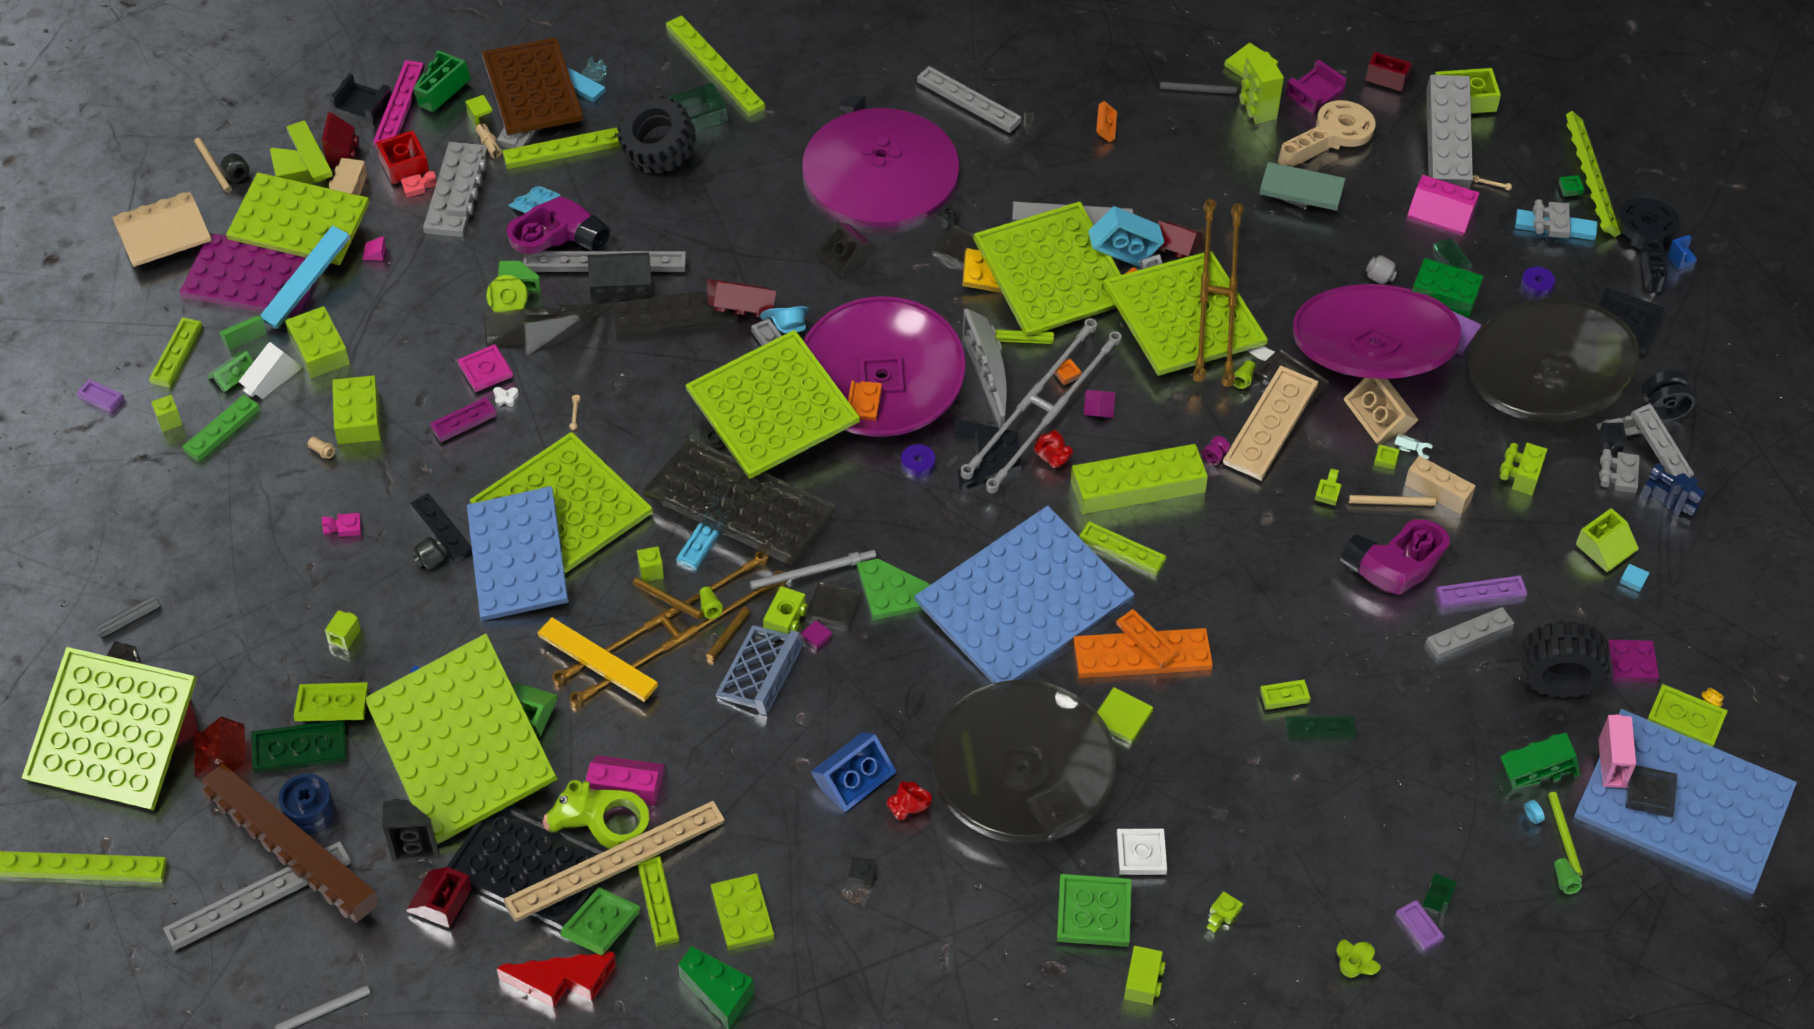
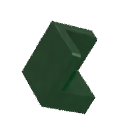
[1422,873,1457,916]

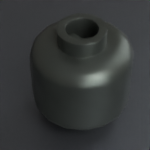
[220,153,250,183]
[413,537,447,569]

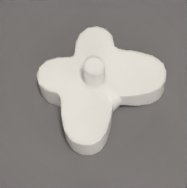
[493,387,518,407]

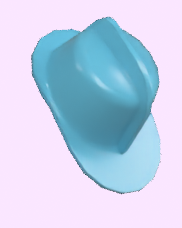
[760,306,809,334]

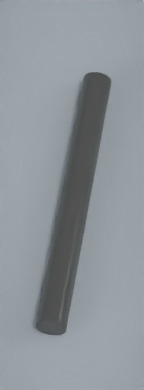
[1160,82,1237,94]

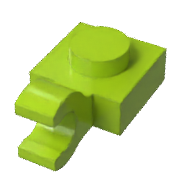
[1315,468,1342,506]
[1206,891,1243,933]

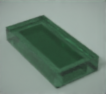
[1433,238,1473,271]

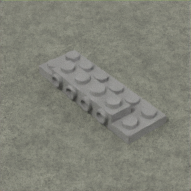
[423,142,488,237]

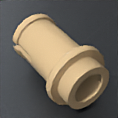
[307,436,335,459]

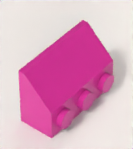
[1407,175,1479,235]
[585,755,665,806]

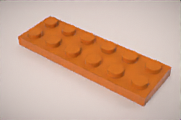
[1073,628,1213,678]

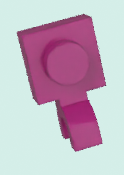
[322,513,361,537]

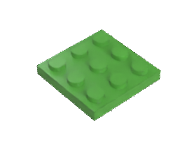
[1057,874,1131,947]

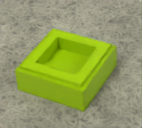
[1374,444,1400,470]

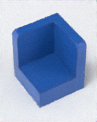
[1668,235,1697,270]

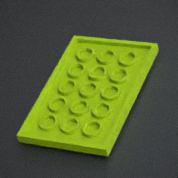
[226,172,370,265]

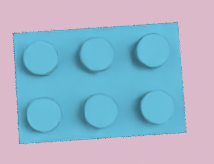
[1088,206,1164,267]

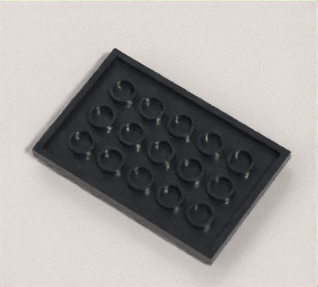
[447,805,608,929]

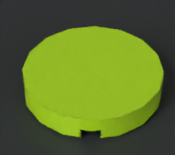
[486,275,528,316]

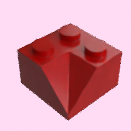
[376,130,429,184]

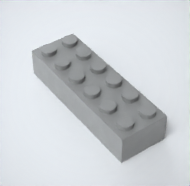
[1426,75,1473,189]

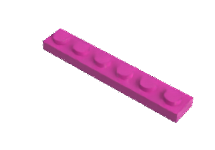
[373,60,425,148]

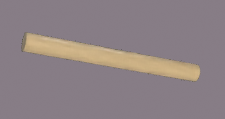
[194,138,232,193]
[1349,495,1436,506]

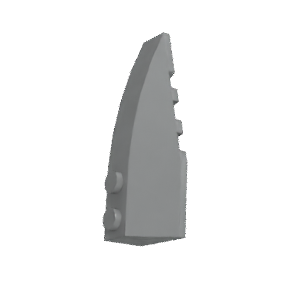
[963,309,1007,428]

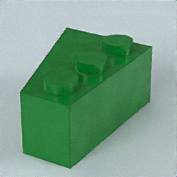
[1500,733,1581,789]

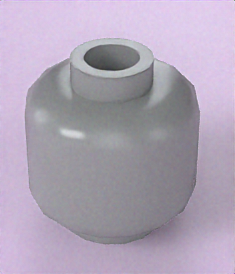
[1365,255,1397,285]

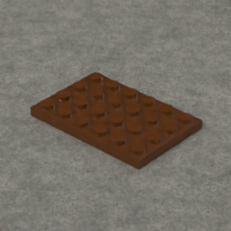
[482,37,583,135]

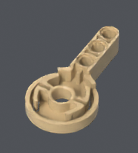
[1278,100,1376,167]

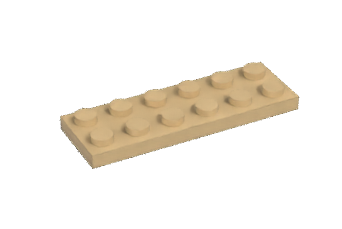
[1223,365,1318,481]

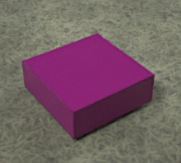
[801,620,832,650]

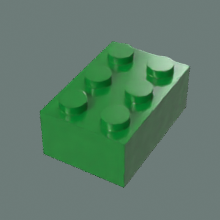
[1412,258,1483,319]

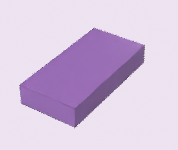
[76,379,124,413]
[1396,900,1445,951]

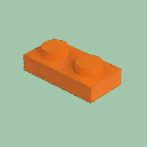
[1096,101,1117,142]

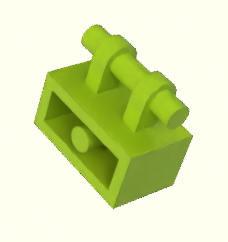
[1500,443,1547,496]

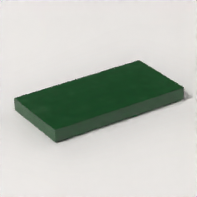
[251,720,347,774]

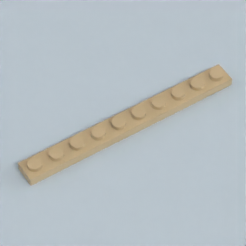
[504,801,725,922]

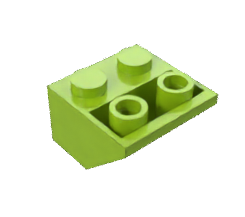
[1576,508,1638,573]

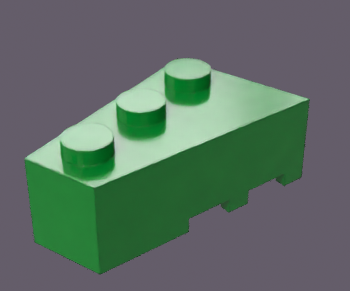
[413,50,471,112]
[678,946,754,1029]

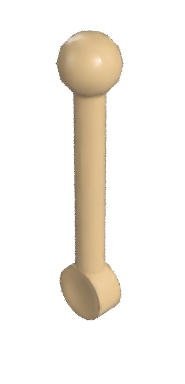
[1472,175,1512,191]
[569,395,580,430]

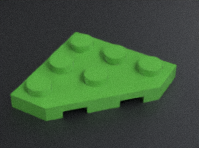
[857,559,931,620]

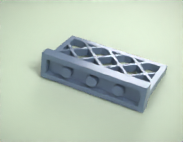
[716,625,803,715]

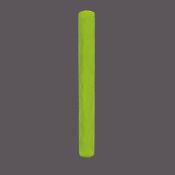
[1548,792,1583,876]

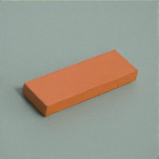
[1116,609,1178,668]

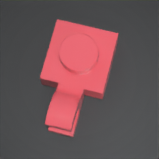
[401,171,437,198]

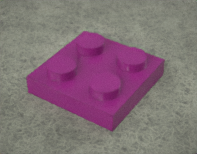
[1608,640,1659,683]

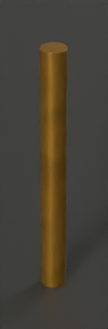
[633,577,704,620]

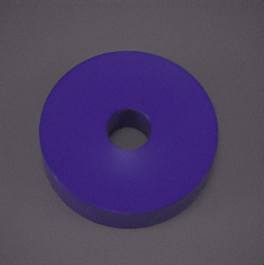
[1521,267,1555,296]
[901,444,935,476]

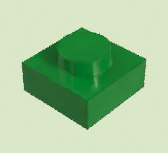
[1558,175,1584,197]

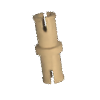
[475,123,502,158]

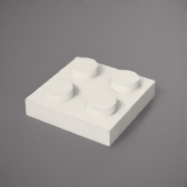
[1116,829,1167,875]

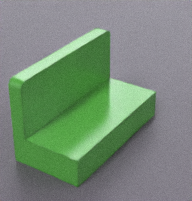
[219,316,267,351]
[206,351,254,392]

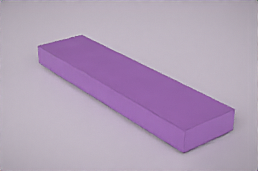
[1435,575,1527,609]

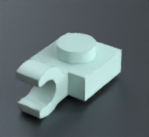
[1395,434,1433,459]

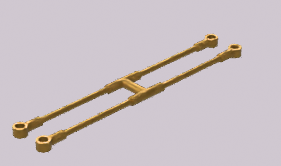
[1192,199,1244,387]
[552,550,786,708]

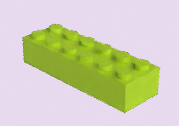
[1071,444,1208,515]

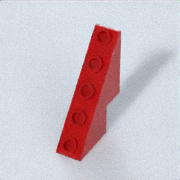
[497,951,616,1008]

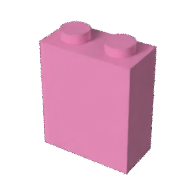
[1599,714,1636,788]

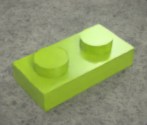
[1260,679,1310,710]

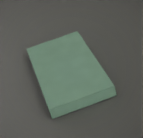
[1259,162,1345,211]

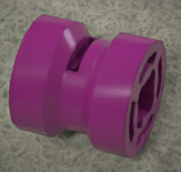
[1201,436,1231,466]

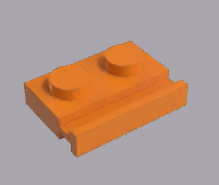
[848,380,882,421]

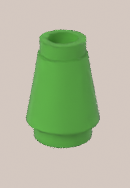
[1554,858,1582,894]

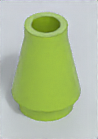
[1233,360,1256,389]
[699,587,723,619]

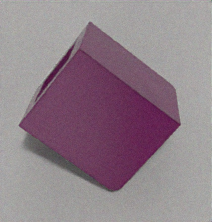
[1084,390,1115,417]

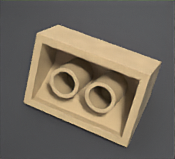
[1343,378,1419,444]

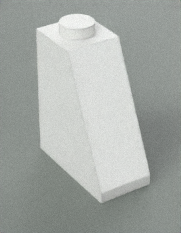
[239,342,303,399]

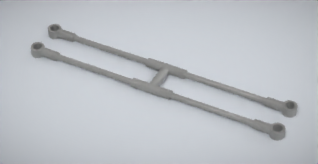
[961,319,1121,493]

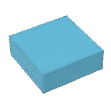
[1620,564,1649,592]

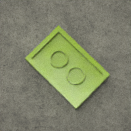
[294,682,369,722]
[1647,684,1728,747]
[711,873,774,950]

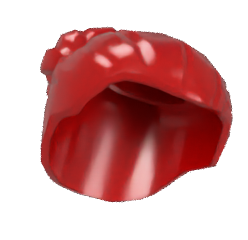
[1034,430,1073,468]
[886,781,932,821]

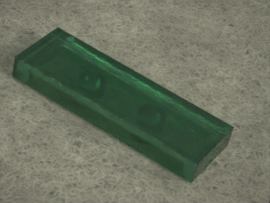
[1285,716,1356,740]

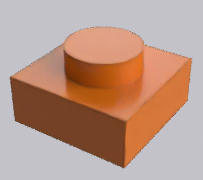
[1054,359,1082,385]

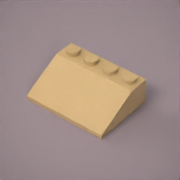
[112,192,212,267]

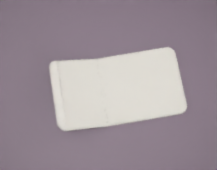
[1247,346,1277,362]

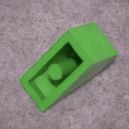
[498,261,541,293]

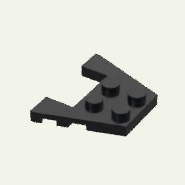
[953,419,1021,489]

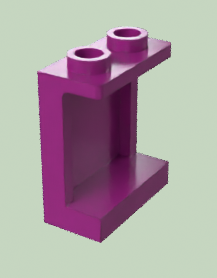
[1285,59,1347,115]

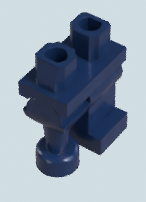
[1640,463,1706,516]

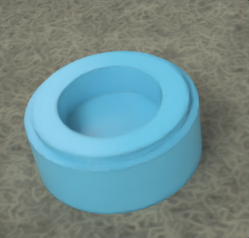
[1524,800,1545,824]

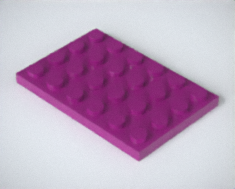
[179,233,312,318]

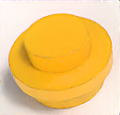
[1701,688,1724,707]

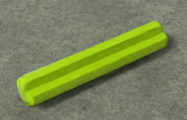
[995,330,1054,344]

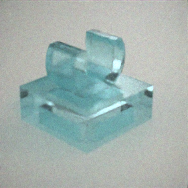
[582,57,608,82]

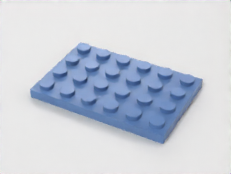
[467,486,569,621]

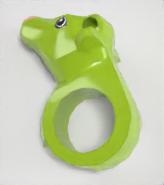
[543,780,649,849]

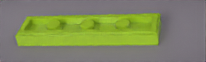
[286,120,333,183]
[149,317,203,388]
[1079,521,1166,576]
[637,856,680,947]

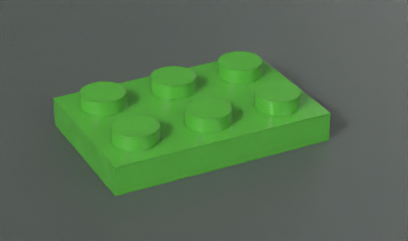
[561,887,640,955]

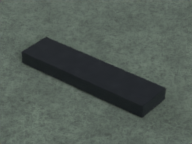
[410,493,473,564]

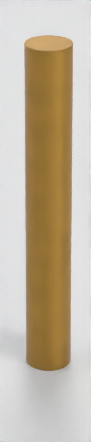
[706,607,750,660]

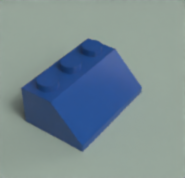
[810,732,897,812]

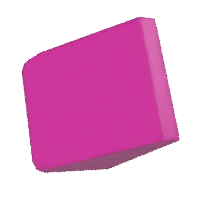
[363,237,386,261]

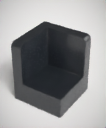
[1597,423,1627,454]

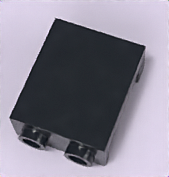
[330,74,392,126]

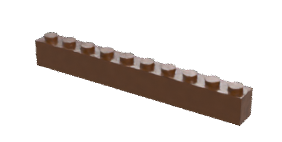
[201,763,378,923]

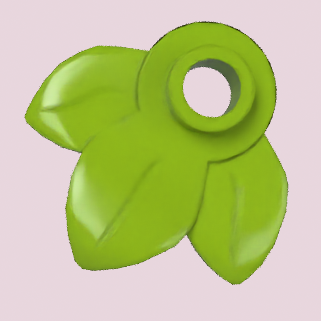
[1336,939,1381,978]

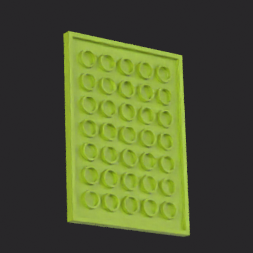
[365,633,558,844]

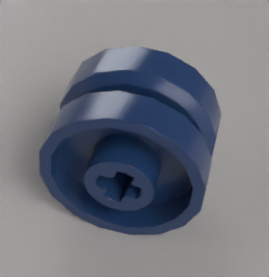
[278,774,335,834]

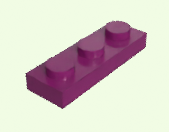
[430,397,497,443]

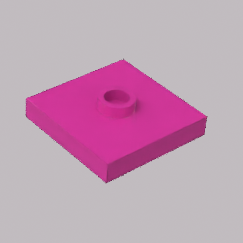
[457,344,513,392]

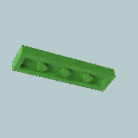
[182,395,260,462]

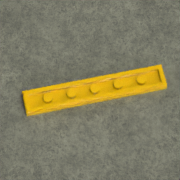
[538,617,658,702]

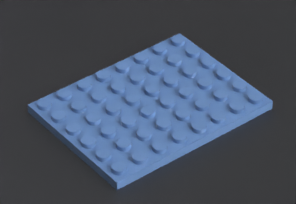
[914,506,1134,692]
[1574,709,1797,895]

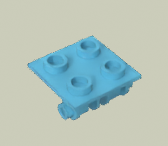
[508,186,560,213]

